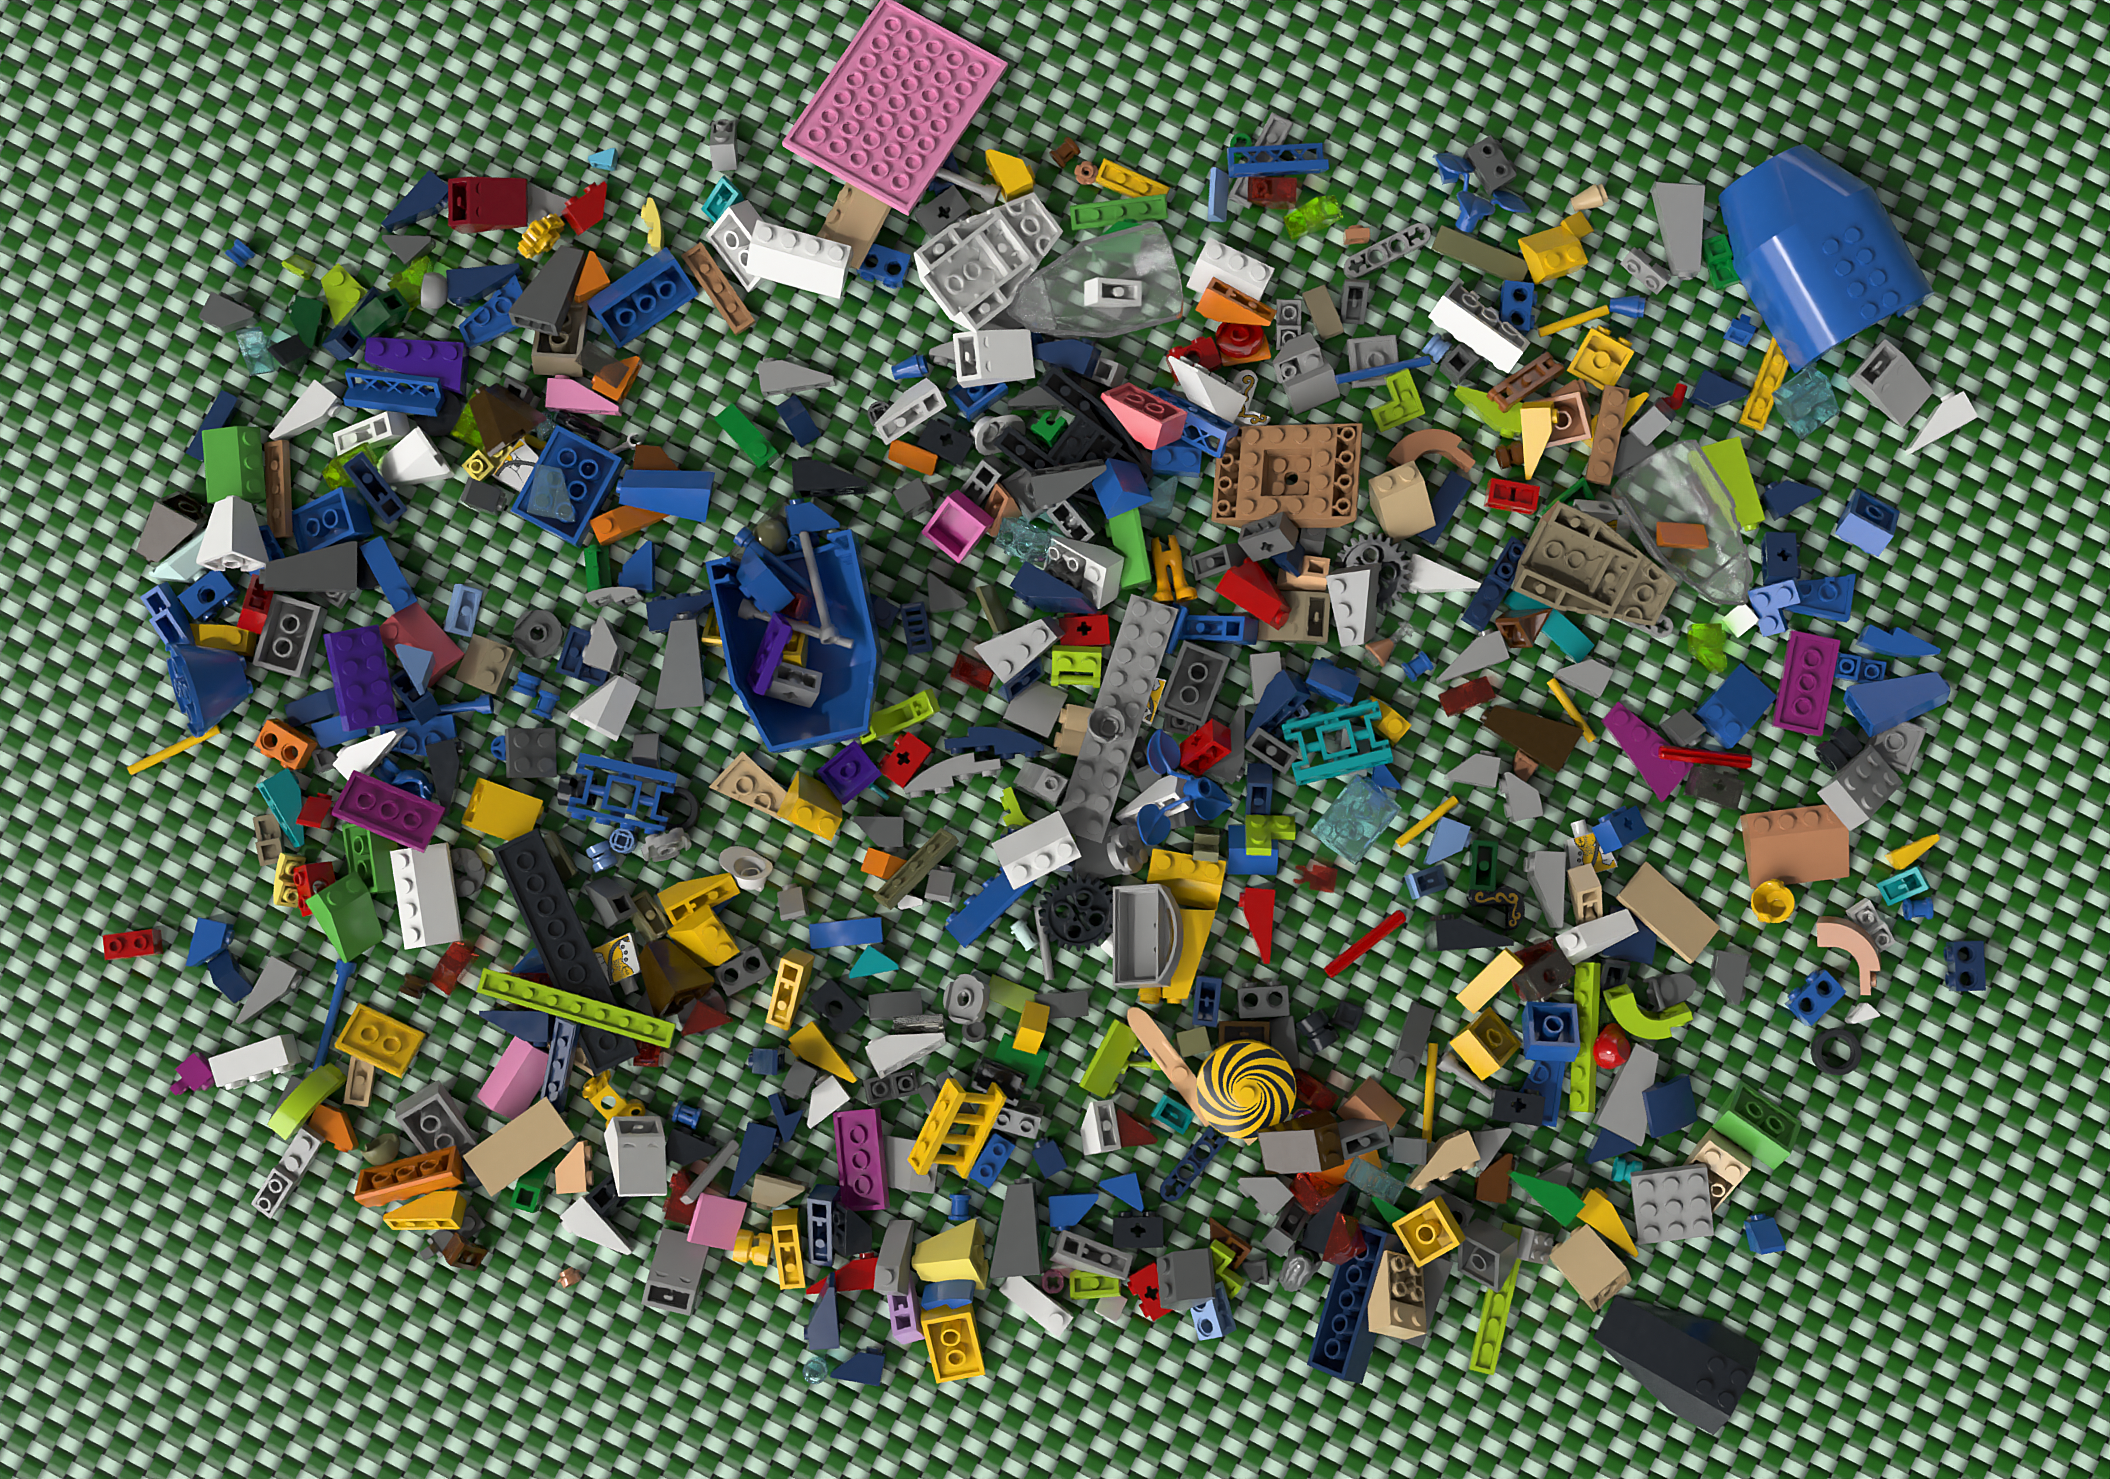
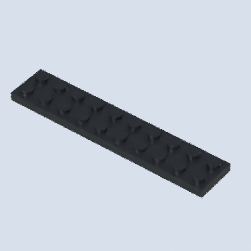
[492,828,641,1075]

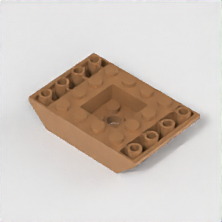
[1211,423,1363,528]

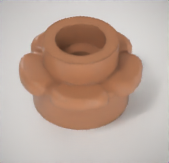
[1074,161,1098,185]
[557,1267,581,1289]

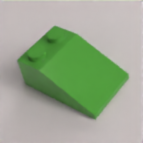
[305,870,384,964]

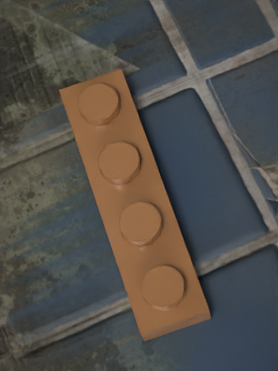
[681,242,756,336]
[1585,385,1630,486]
[264,440,293,540]

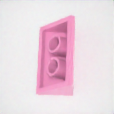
[477,1036,549,1120]

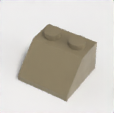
[455,634,519,697]

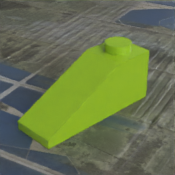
[1454,385,1524,438]

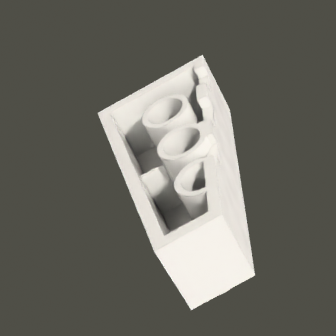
[1428,277,1530,373]

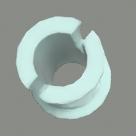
[1010,918,1039,951]

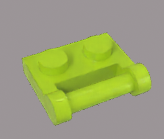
[1051,645,1102,688]

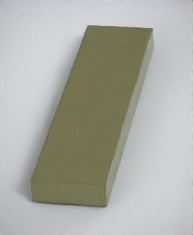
[1431,225,1528,282]
[873,828,959,910]

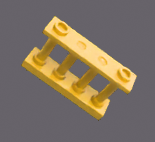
[907,1078,1007,1179]

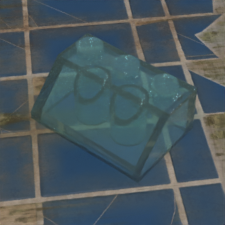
[1311,774,1402,865]

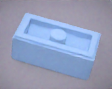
[1207,167,1229,222]
[443,584,483,637]

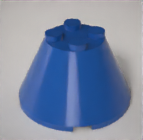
[165,642,253,738]

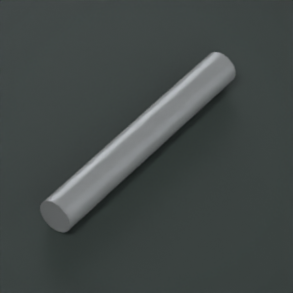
[1034,906,1055,981]

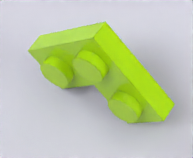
[1370,368,1425,433]
[1245,815,1296,856]
[1208,1239,1246,1300]

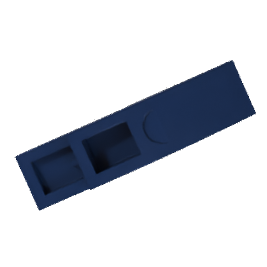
[1461,536,1527,632]
[944,727,1044,760]

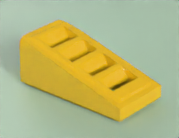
[1884,834,1940,870]

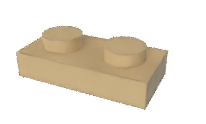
[344,1055,376,1107]

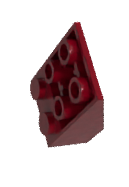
[448,176,528,234]

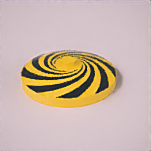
[1196,1040,1296,1139]

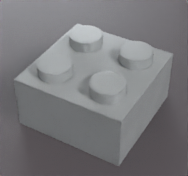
[1517,1227,1554,1265]

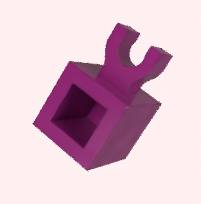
[169,1052,215,1096]

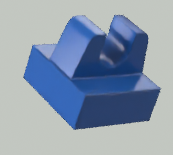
[1723,314,1756,347]

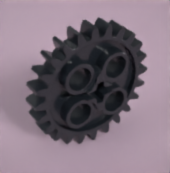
[1334,532,1413,611]
[1038,873,1113,952]

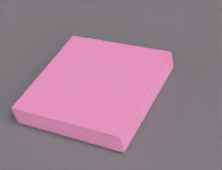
[687,1192,747,1251]

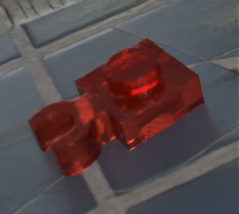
[1292,865,1338,894]

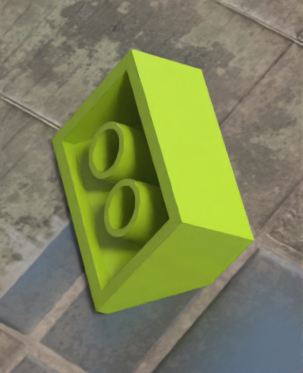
[1079,1019,1141,1099]

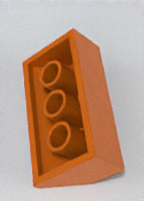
[354,1145,465,1208]

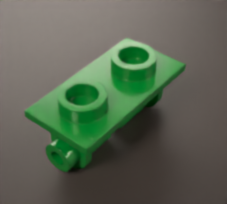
[584,544,612,592]

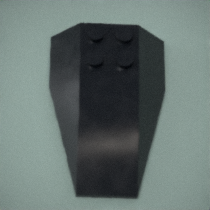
[1593,1294,1760,1435]

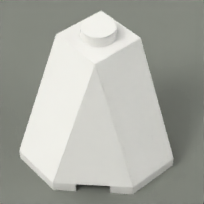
[375,427,455,488]
[196,495,269,571]
[567,673,641,741]

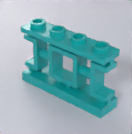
[1282,699,1393,786]

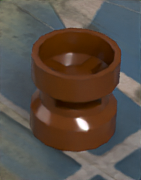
[1495,440,1524,470]

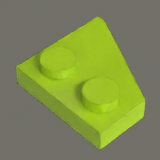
[321,263,367,326]
[1070,1248,1121,1300]

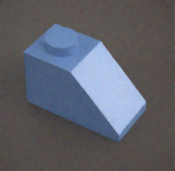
[1423,817,1472,865]

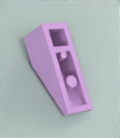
[887,1271,925,1344]

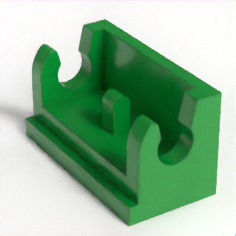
[1031,411,1068,451]

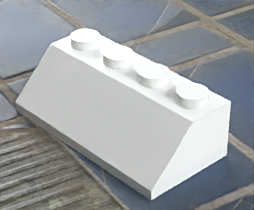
[746,220,854,300]
[390,843,463,949]

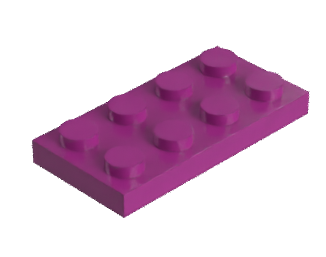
[1771,630,1840,737]
[332,770,445,853]
[833,1108,890,1211]

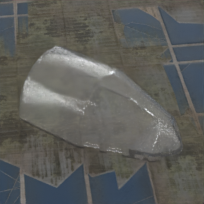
[1007,222,1184,338]
[1611,440,1754,606]

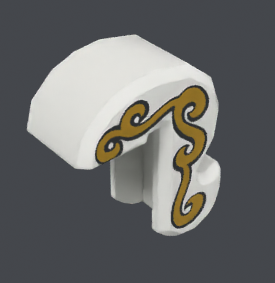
[1233,370,1271,426]

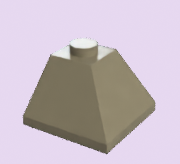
[751,1170,809,1210]

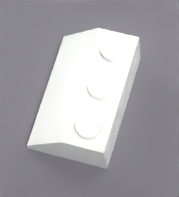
[706,200,767,292]
[1186,237,1274,301]
[992,811,1081,890]

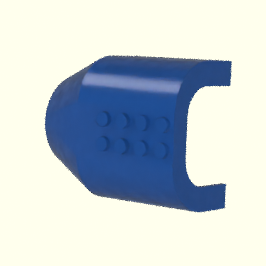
[1718,144,1935,374]
[705,529,883,753]

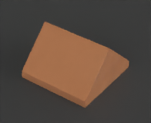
[1532,390,1592,448]
[1336,1076,1406,1132]

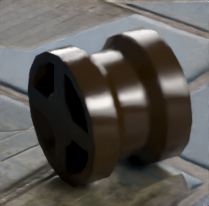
[398,972,429,999]

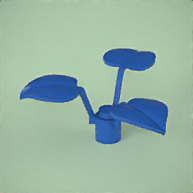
[1432,153,1532,233]
[1137,728,1232,846]

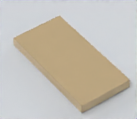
[1615,862,1720,964]
[463,1096,575,1197]

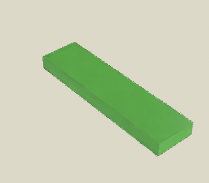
[1069,194,1168,231]

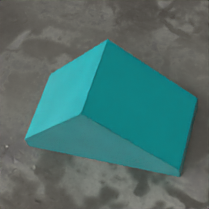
[701,175,745,223]
[1876,865,1931,906]
[849,945,900,979]
[1150,1093,1196,1135]

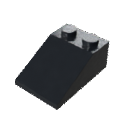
[792,457,871,499]

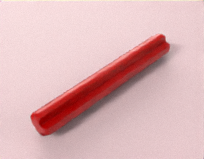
[1658,745,1753,769]
[1324,910,1407,978]

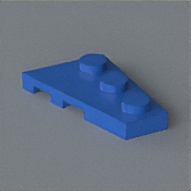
[379,714,457,756]
[1512,1060,1566,1127]

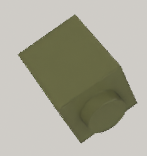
[1172,1026,1211,1058]

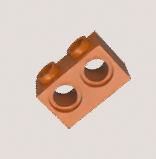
[254,718,318,771]

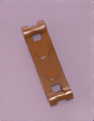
[1486,352,1565,413]

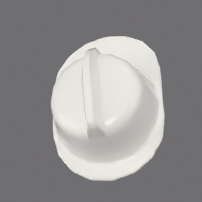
[970,415,1026,455]
[719,846,773,892]

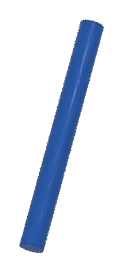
[1335,356,1431,385]

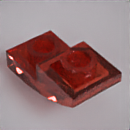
[1438,676,1496,718]

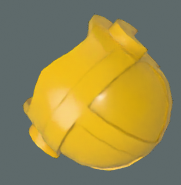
[1751,879,1795,923]

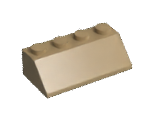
[816,182,892,270]

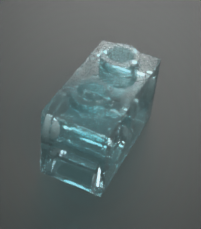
[995,517,1053,565]
[1344,1156,1406,1205]

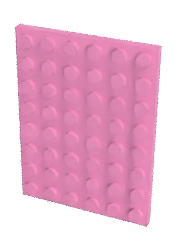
[782,0,1008,216]

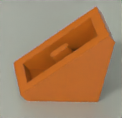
[575,251,610,303]
[861,848,907,880]

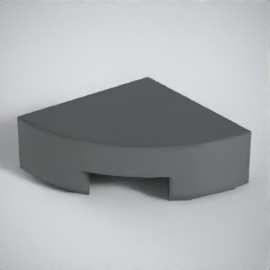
[312,749,338,774]
[1242,1259,1269,1285]

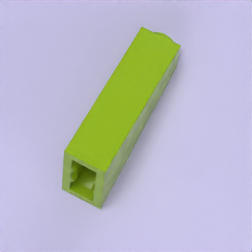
[1688,436,1765,532]

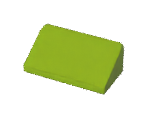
[988,974,1038,1013]

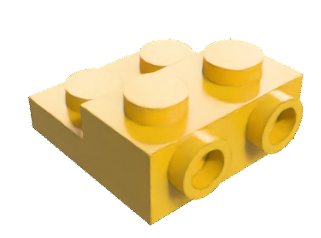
[1567,325,1635,390]

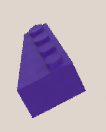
[365,337,470,396]

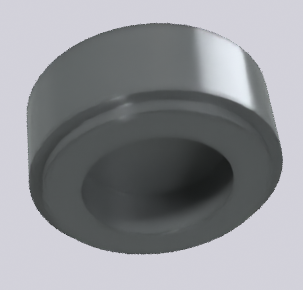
[962,1021,987,1043]

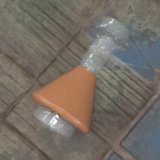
[1363,621,1414,668]

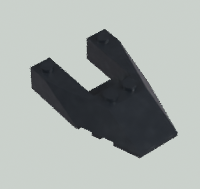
[992,363,1155,505]

